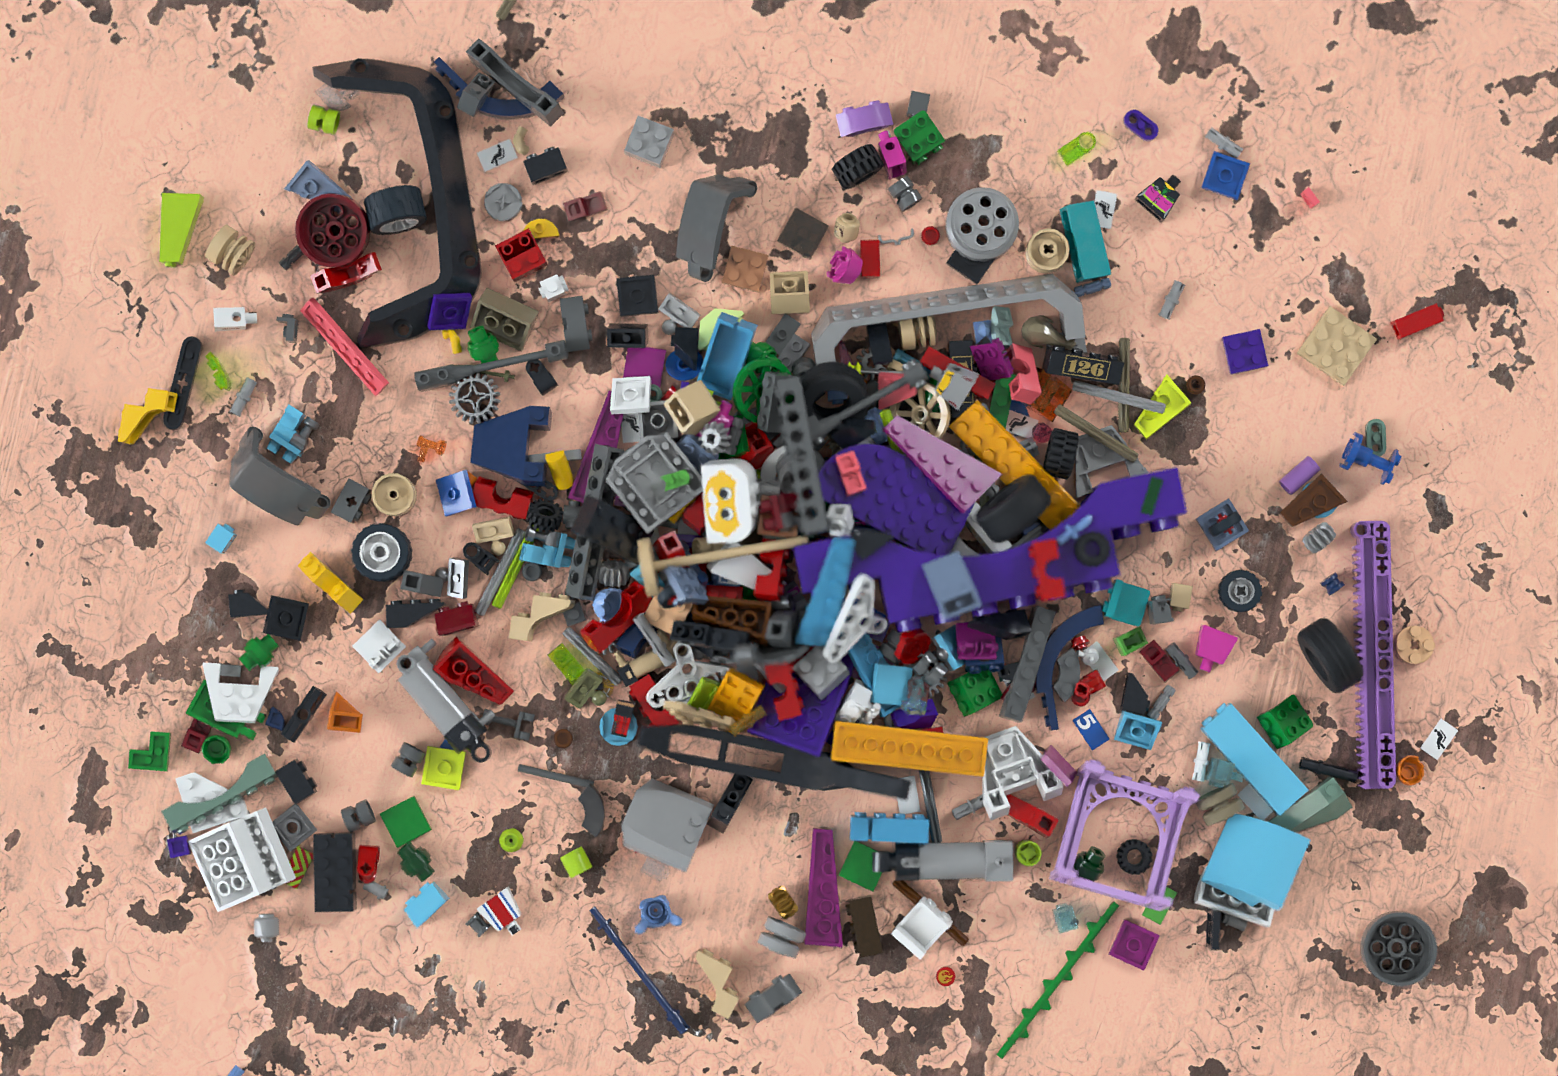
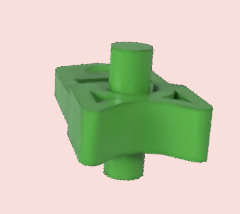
[661,470,690,491]

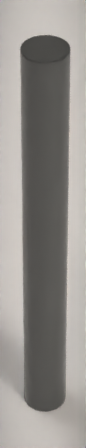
[518,764,594,788]

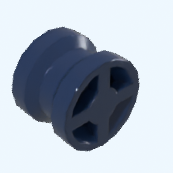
[1320,572,1345,596]

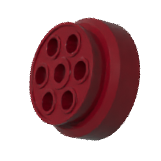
[295,194,371,267]

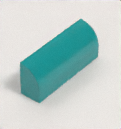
[1059,200,1111,283]

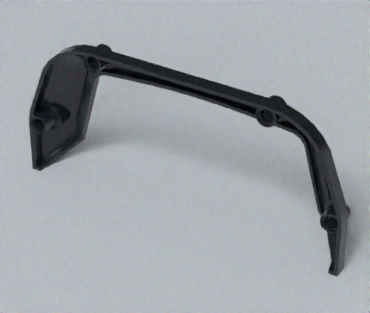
[312,58,482,349]

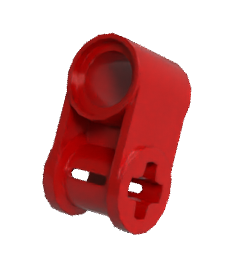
[357,845,380,884]

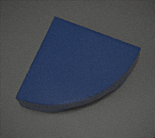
[265,707,285,731]

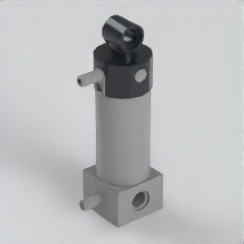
[872,840,1013,881]

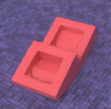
[835,451,867,496]

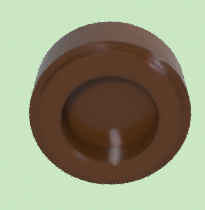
[553,729,573,748]

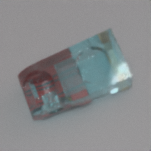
[901,675,929,715]

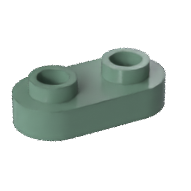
[1365,419,1386,457]

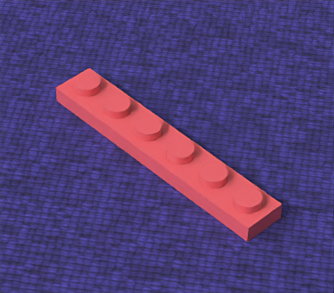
[300,297,389,396]

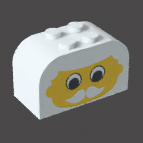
[701,459,761,543]

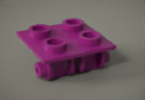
[970,338,1014,380]
[956,623,998,660]

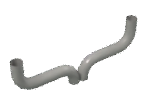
[878,229,914,245]

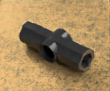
[281,686,327,743]

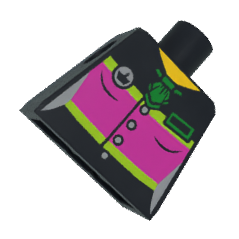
[1134,175,1181,223]

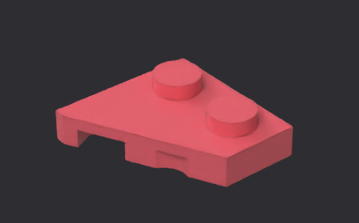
[878,372,917,410]

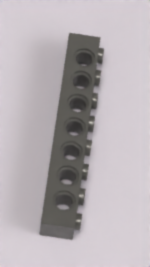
[774,377,829,536]
[565,444,624,601]

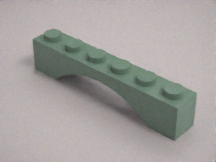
[161,754,278,834]

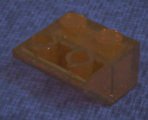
[1021,367,1072,423]

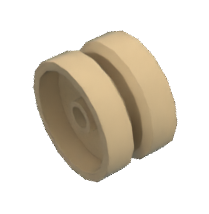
[1025,228,1070,274]
[372,473,417,516]

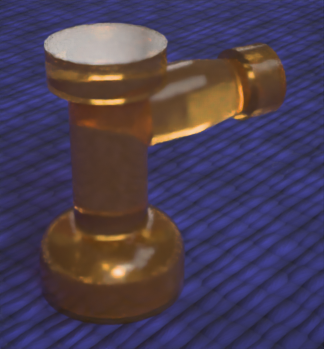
[417,435,447,462]

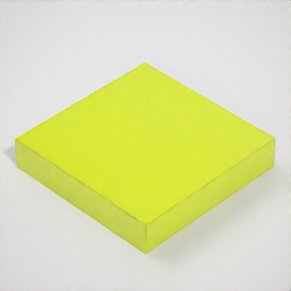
[421,746,466,790]

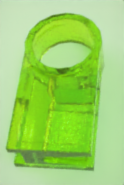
[1057,132,1096,166]

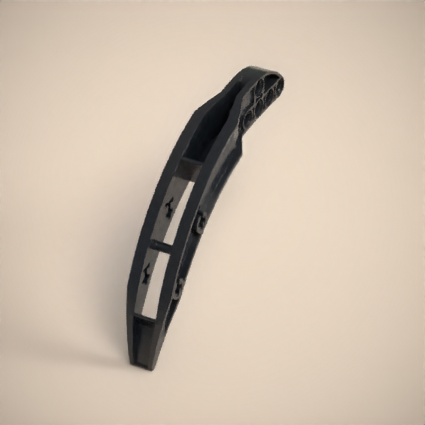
[637,725,912,801]

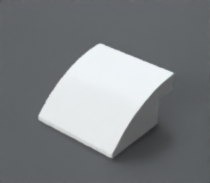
[188,807,296,912]

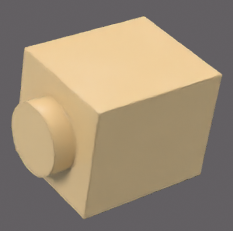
[1168,583,1193,612]

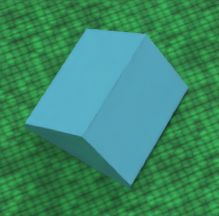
[1114,711,1162,750]

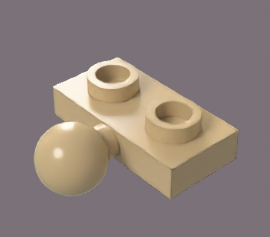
[472,516,515,556]

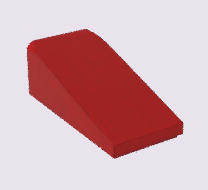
[860,240,880,278]

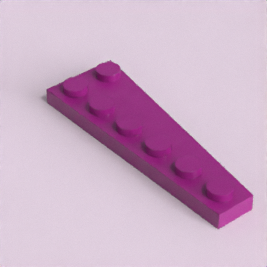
[568,390,624,503]
[804,828,843,947]

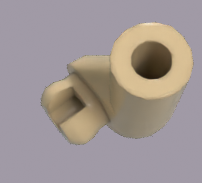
[513,126,529,155]

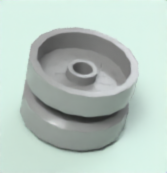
[757,916,807,959]

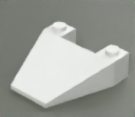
[982,726,1064,821]

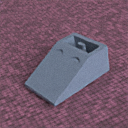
[922,551,981,620]

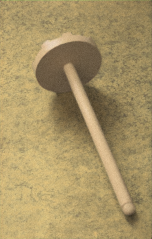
[638,535,809,597]

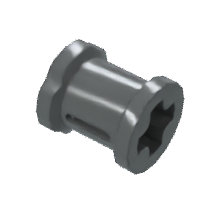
[465,912,491,938]

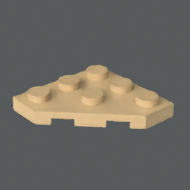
[663,700,738,732]

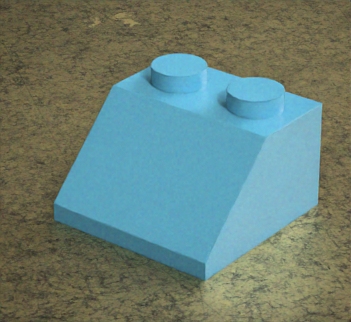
[404,882,450,928]

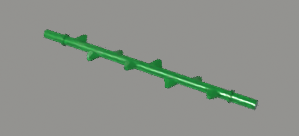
[996,901,1119,1059]

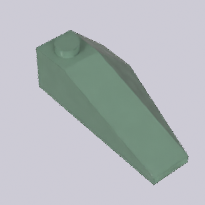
[1268,776,1352,832]

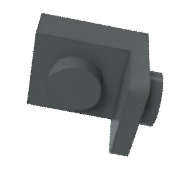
[276,314,299,343]

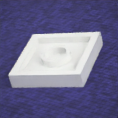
[610,376,651,414]

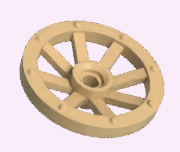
[890,382,950,439]

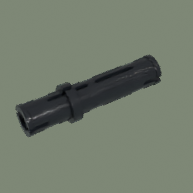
[1299,757,1358,783]

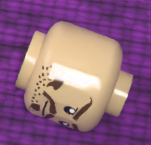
[834,213,860,243]

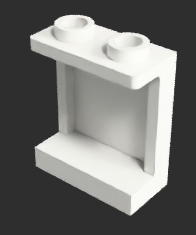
[891,896,953,959]

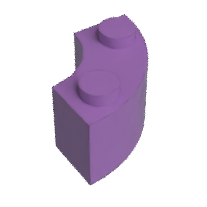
[836,100,893,137]

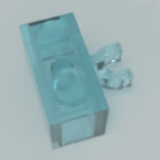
[1205,757,1244,788]

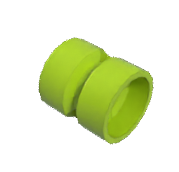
[307,105,340,135]
[1014,840,1041,866]

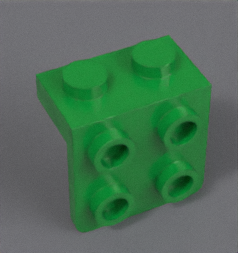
[894,110,945,165]
[947,670,1002,717]
[1257,695,1313,750]

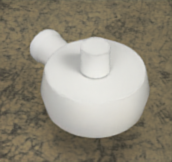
[1076,648,1099,665]

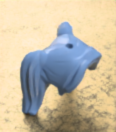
[635,895,682,934]

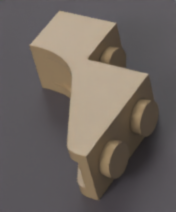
[509,592,575,641]
[696,949,739,1019]

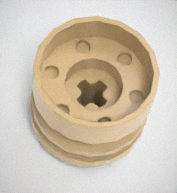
[205,224,255,276]
[898,315,937,351]

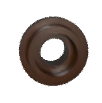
[1186,375,1205,395]

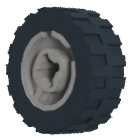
[1218,570,1262,612]

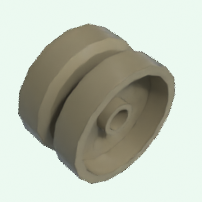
[1196,783,1245,826]

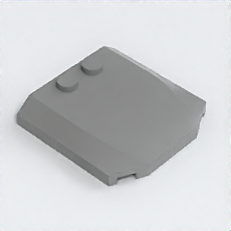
[606,433,703,534]
[621,778,714,872]

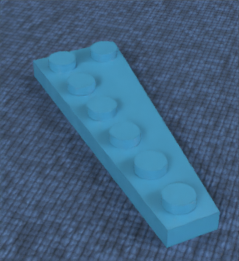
[795,537,855,647]
[839,609,912,717]

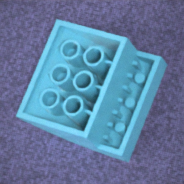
[1201,814,1310,911]

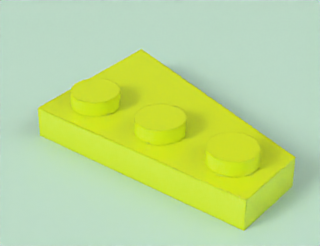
[1134,374,1191,440]

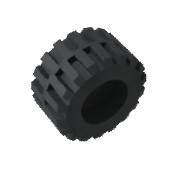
[831,144,884,189]
[1043,428,1079,480]

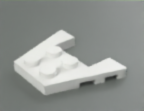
[203,663,279,723]

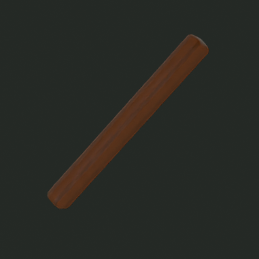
[892,880,969,946]

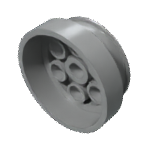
[945,187,1019,262]

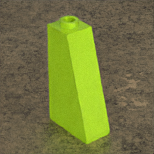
[159,193,204,268]

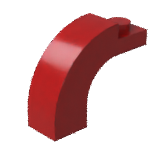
[310,252,382,294]

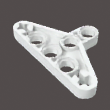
[823,574,888,663]
[646,642,732,708]

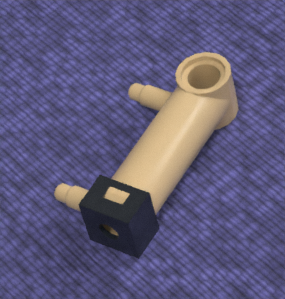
[614,629,687,687]

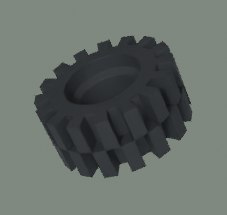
[527,499,563,533]
[1074,531,1111,567]
[1116,839,1153,875]

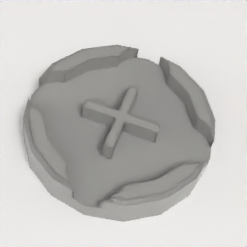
[484,183,522,221]

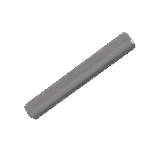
[563,627,622,686]

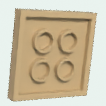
[1297,306,1377,386]

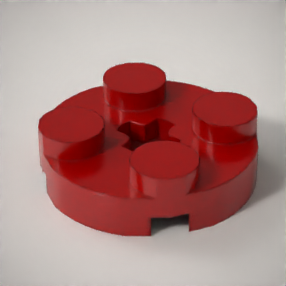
[894,628,931,665]

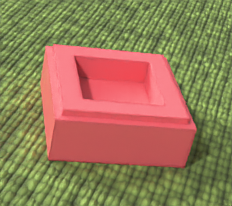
[1300,187,1320,209]

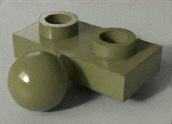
[564,668,607,709]

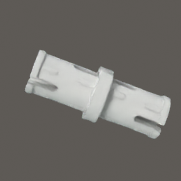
[1192,742,1211,782]

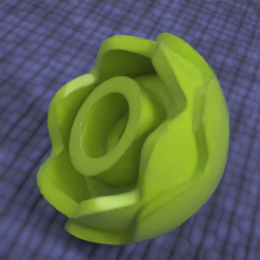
[499,828,524,853]

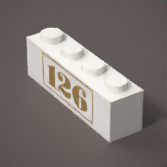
[964,502,1012,554]

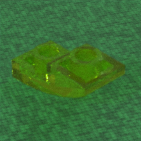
[205,351,231,391]
[548,643,585,686]

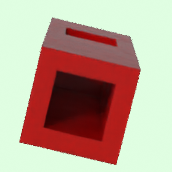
[1390,303,1444,340]

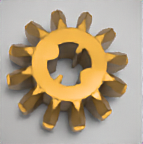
[768,886,798,920]

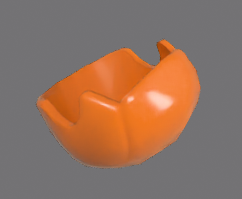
[1396,755,1424,785]

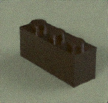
[845,895,883,958]

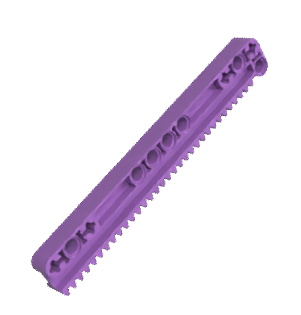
[1350,521,1396,789]

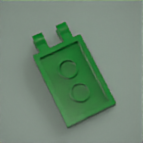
[186,679,266,740]

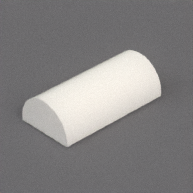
[1194,866,1274,928]

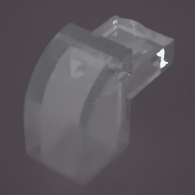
[315,83,360,111]

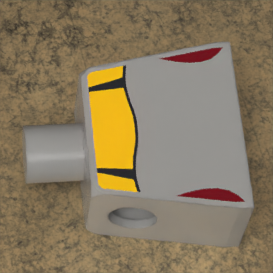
[929,363,979,410]

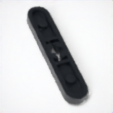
[163,336,203,430]

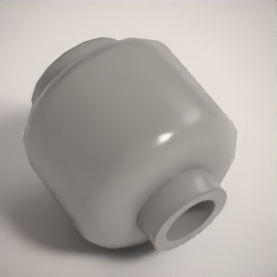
[254,914,279,942]

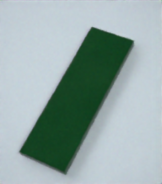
[1141,477,1163,516]

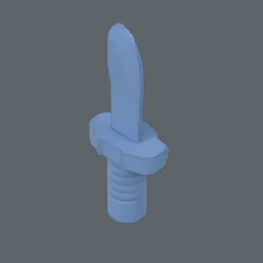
[1056,515,1092,545]

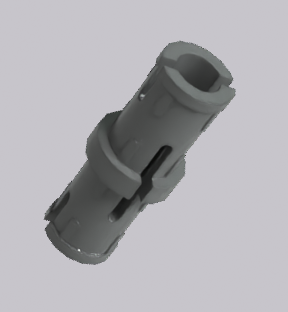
[1165,642,1199,679]

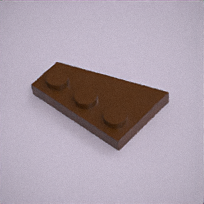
[1279,474,1348,527]

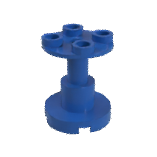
[1340,432,1402,485]

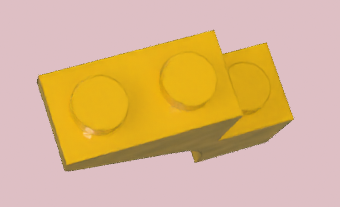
[118,388,178,444]
[298,552,364,614]

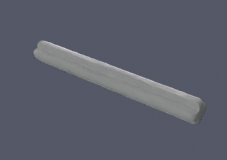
[1072,381,1166,414]
[475,528,526,616]

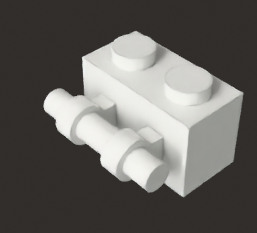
[835,683,881,725]

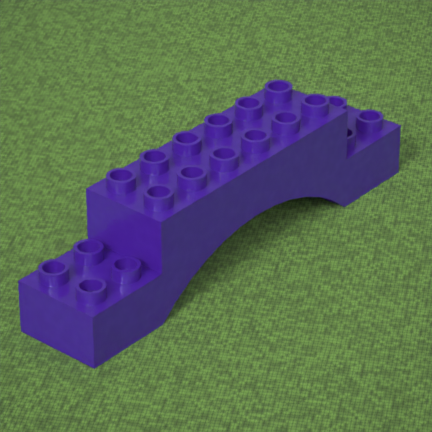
[793,467,1187,632]

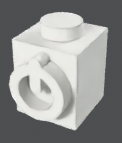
[538,275,569,302]
[827,505,854,537]

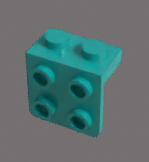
[1102,579,1150,626]

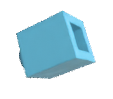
[205,523,237,554]

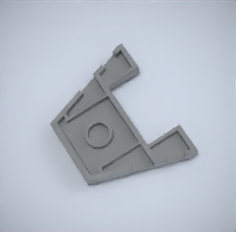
[1075,425,1148,498]

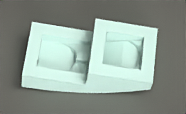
[991,306,1013,349]

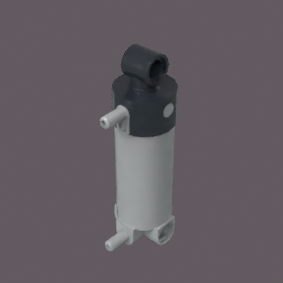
[397,639,495,763]

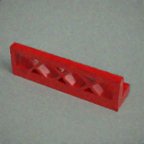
[919,346,995,401]

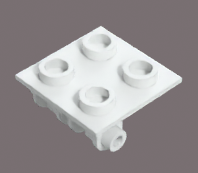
[352,619,406,674]

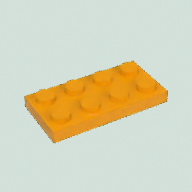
[707,667,764,734]

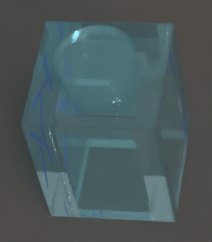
[1052,902,1078,933]

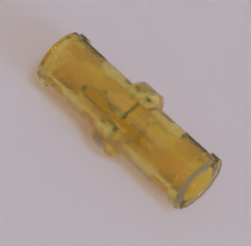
[728,705,767,737]

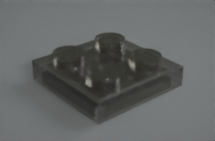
[777,208,829,260]

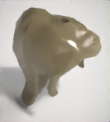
[1021,315,1076,350]

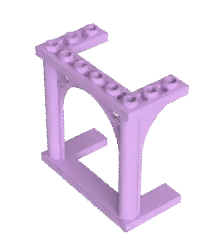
[1049,759,1200,912]

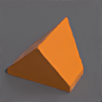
[327,691,363,733]

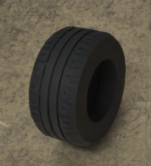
[797,362,869,434]
[976,474,1051,543]
[1297,618,1364,693]

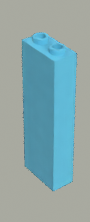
[1200,703,1308,816]

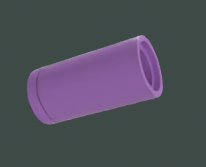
[1279,456,1321,495]

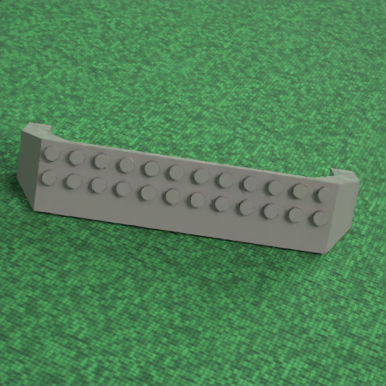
[811,274,1085,365]

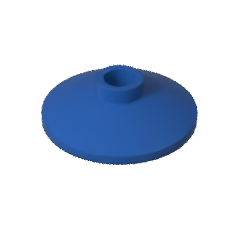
[665,351,703,381]

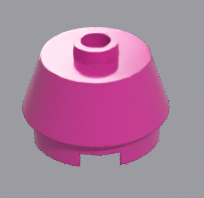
[827,246,863,284]

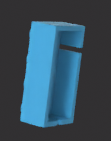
[697,312,758,401]
[849,812,929,843]

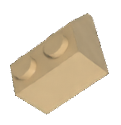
[770,271,810,314]

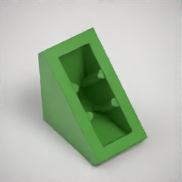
[1113,626,1148,656]

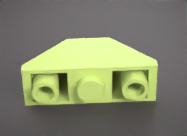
[698,308,745,352]

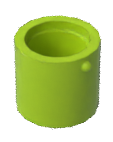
[560,846,593,878]

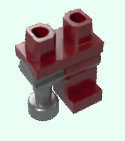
[758,490,814,534]

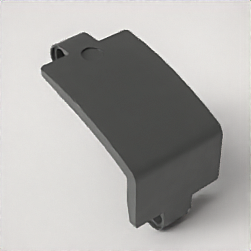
[676,175,757,282]
[229,426,331,526]
[725,593,811,664]

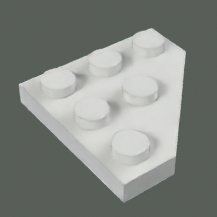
[175,772,249,833]

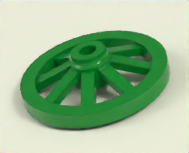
[733,358,794,423]

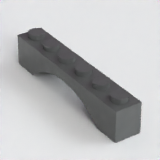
[466,38,564,127]
[999,606,1056,723]

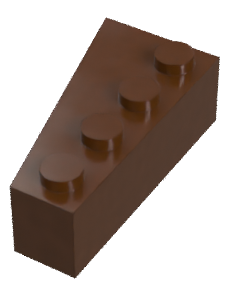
[692,596,773,647]

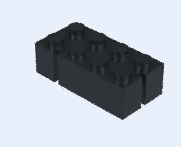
[571,496,654,565]
[313,832,357,912]

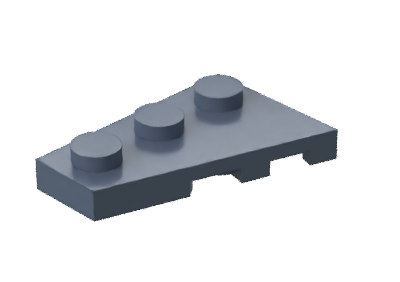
[284,160,352,213]

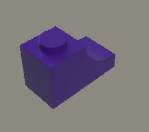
[891,699,938,729]

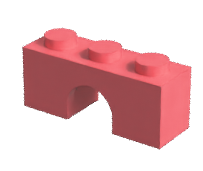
[1003,343,1041,404]

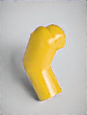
[442,329,462,354]

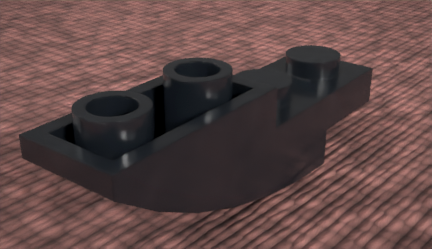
[670,621,750,652]

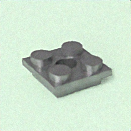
[273,804,317,852]

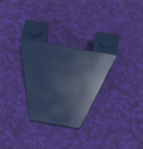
[470,406,552,487]

